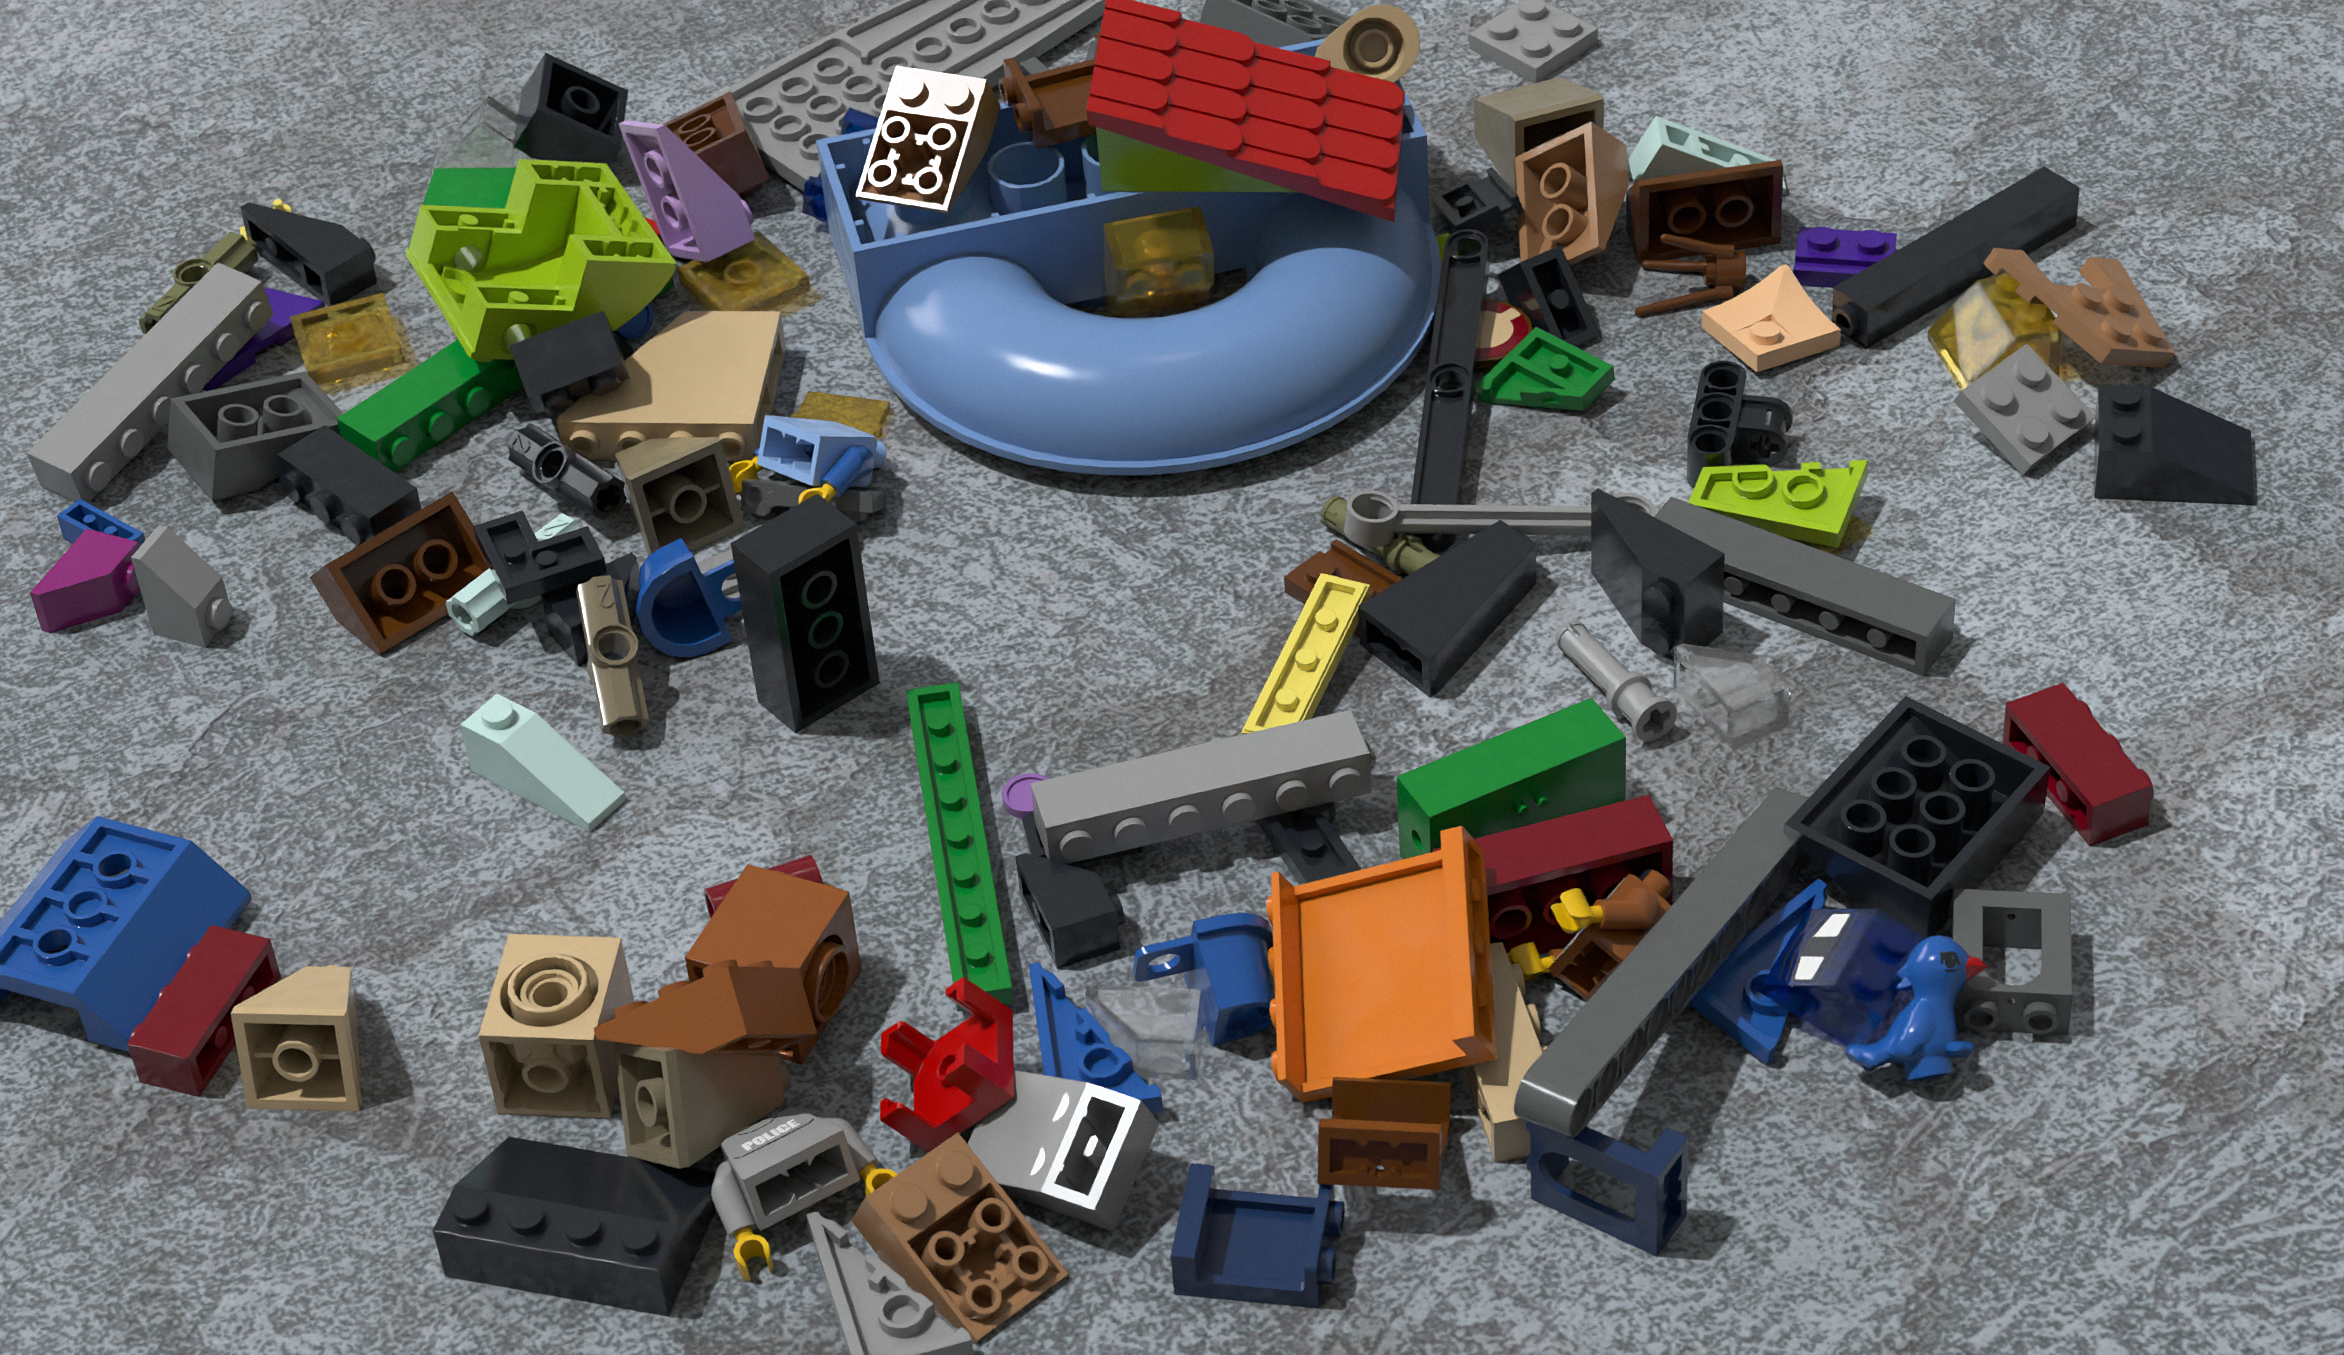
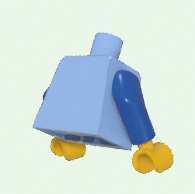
[729,415,887,504]

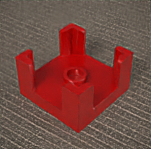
[880,977,1014,1153]

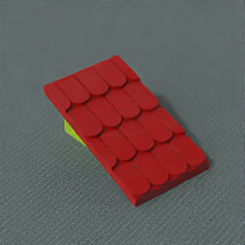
[1086,0,1405,223]

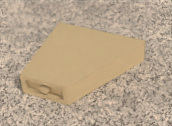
[557,311,787,462]

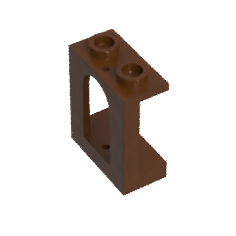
[1318,1077,1451,1190]

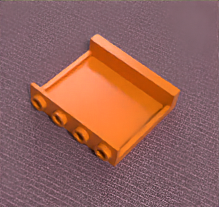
[1266,826,1497,1103]

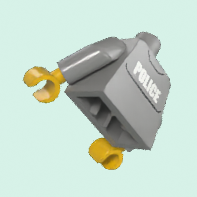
[711,1107,898,1281]

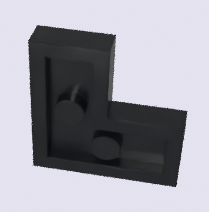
[473,510,607,605]

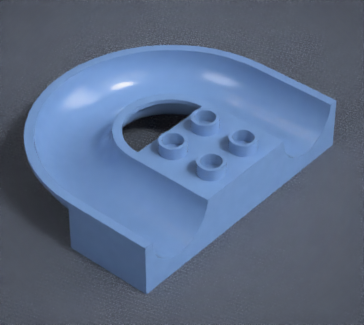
[816,39,1442,475]

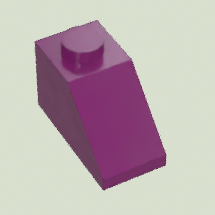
[30,529,141,633]

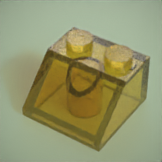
[1927,273,2063,391]

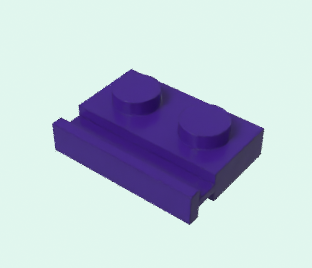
[1793,226,1897,288]

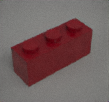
[2002,683,2154,847]
[127,925,281,1097]

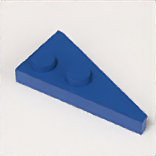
[1689,879,1827,1065]
[1029,963,1163,1114]

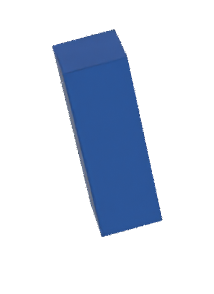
[57,499,146,547]

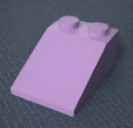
[619,120,755,262]

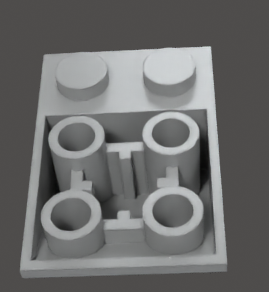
[968,1070,1159,1232]

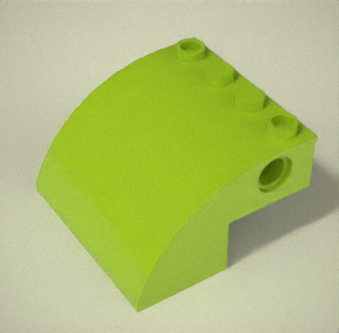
[405,159,677,362]

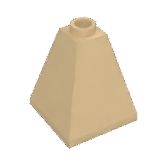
[231,965,362,1111]

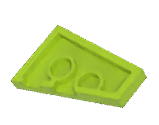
[1688,460,1868,548]

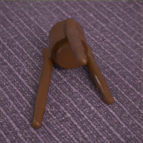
[1635,234,1746,317]

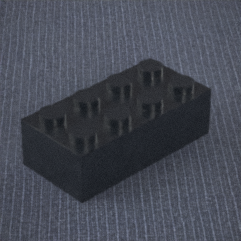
[731,493,880,734]

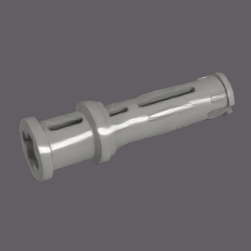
[1556,621,1677,742]

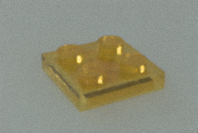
[677,230,811,311]
[289,293,406,385]

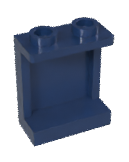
[1170,1163,1345,1308]

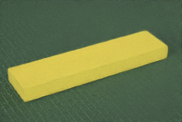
[1241,573,1372,734]

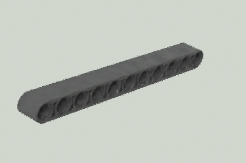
[1514,787,1811,1138]

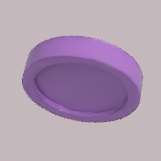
[1002,773,1049,819]

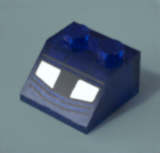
[1758,909,1926,1047]

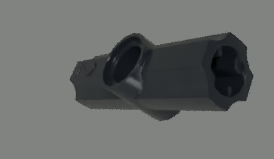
[506,423,627,520]

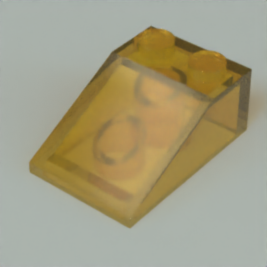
[1104,206,1214,318]

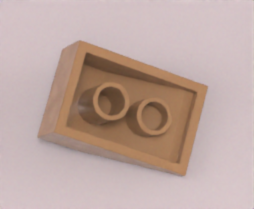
[1515,122,1629,265]

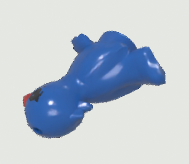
[1844,935,1988,1082]

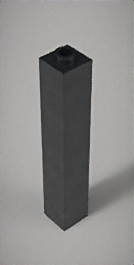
[1832,166,2080,349]

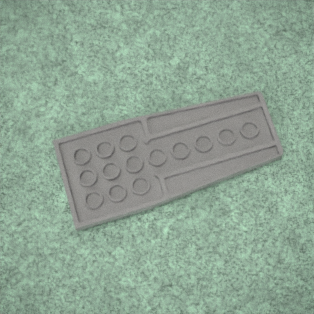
[696,0,1106,196]

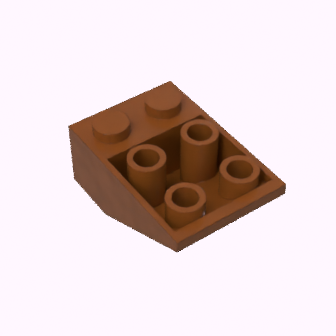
[593,960,817,1054]

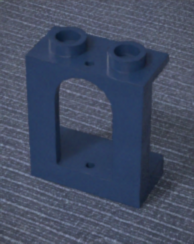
[1526,1121,1688,1257]

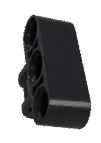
[1687,360,1793,489]

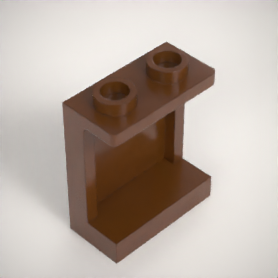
[999,33,1100,149]

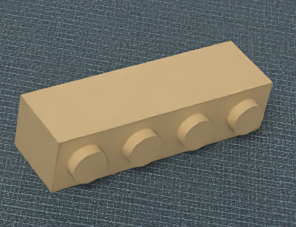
[1462,942,1549,1163]

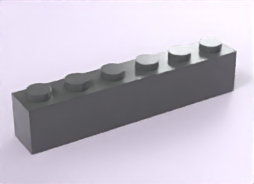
[1654,497,1956,676]

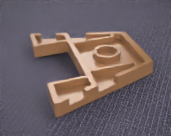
[1983,248,2175,368]

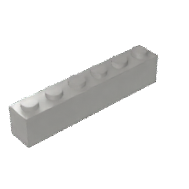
[27,262,274,503]
[1030,710,1372,864]

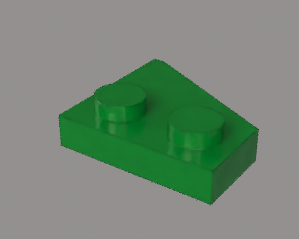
[1475,327,1615,411]

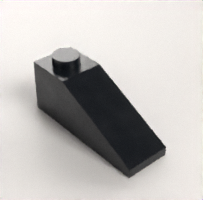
[241,202,377,309]

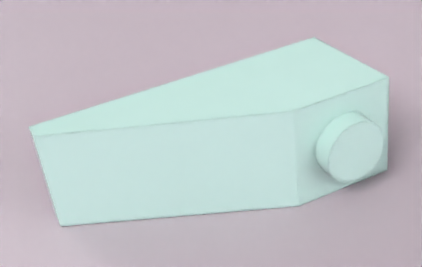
[1628,116,1786,195]
[460,694,626,832]

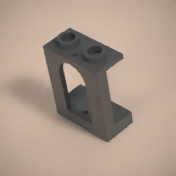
[1950,888,2073,1035]

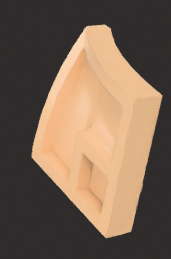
[1702,264,1841,372]

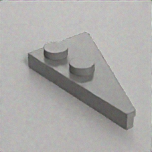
[806,1211,974,1355]

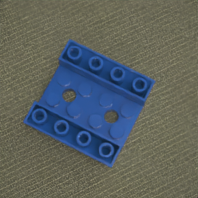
[0,816,252,1052]

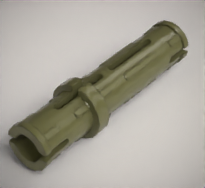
[1320,495,1440,575]

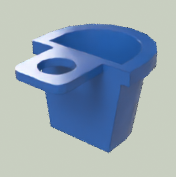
[636,538,742,657]
[1132,912,1275,1046]

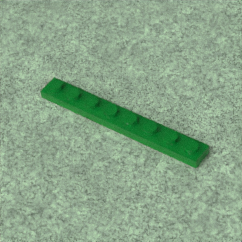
[906,682,1014,1012]

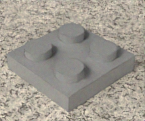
[1469,0,1598,83]
[1953,343,2095,475]

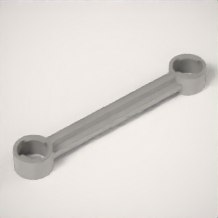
[1344,490,1656,547]

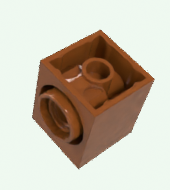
[685,864,862,1065]

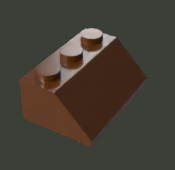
[1626,160,1783,264]
[309,491,489,655]

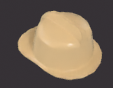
[1314,4,1420,83]

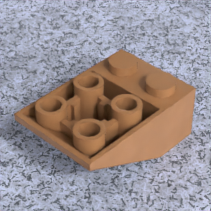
[855,66,1001,214]
[851,1133,1069,1344]

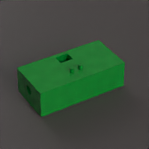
[1396,698,1626,859]

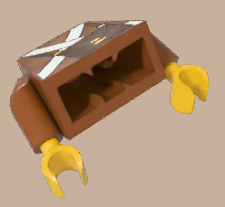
[1507,869,1672,1002]

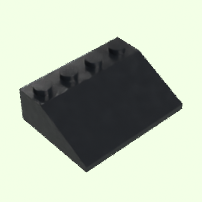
[1783,696,2051,943]
[432,1136,717,1317]

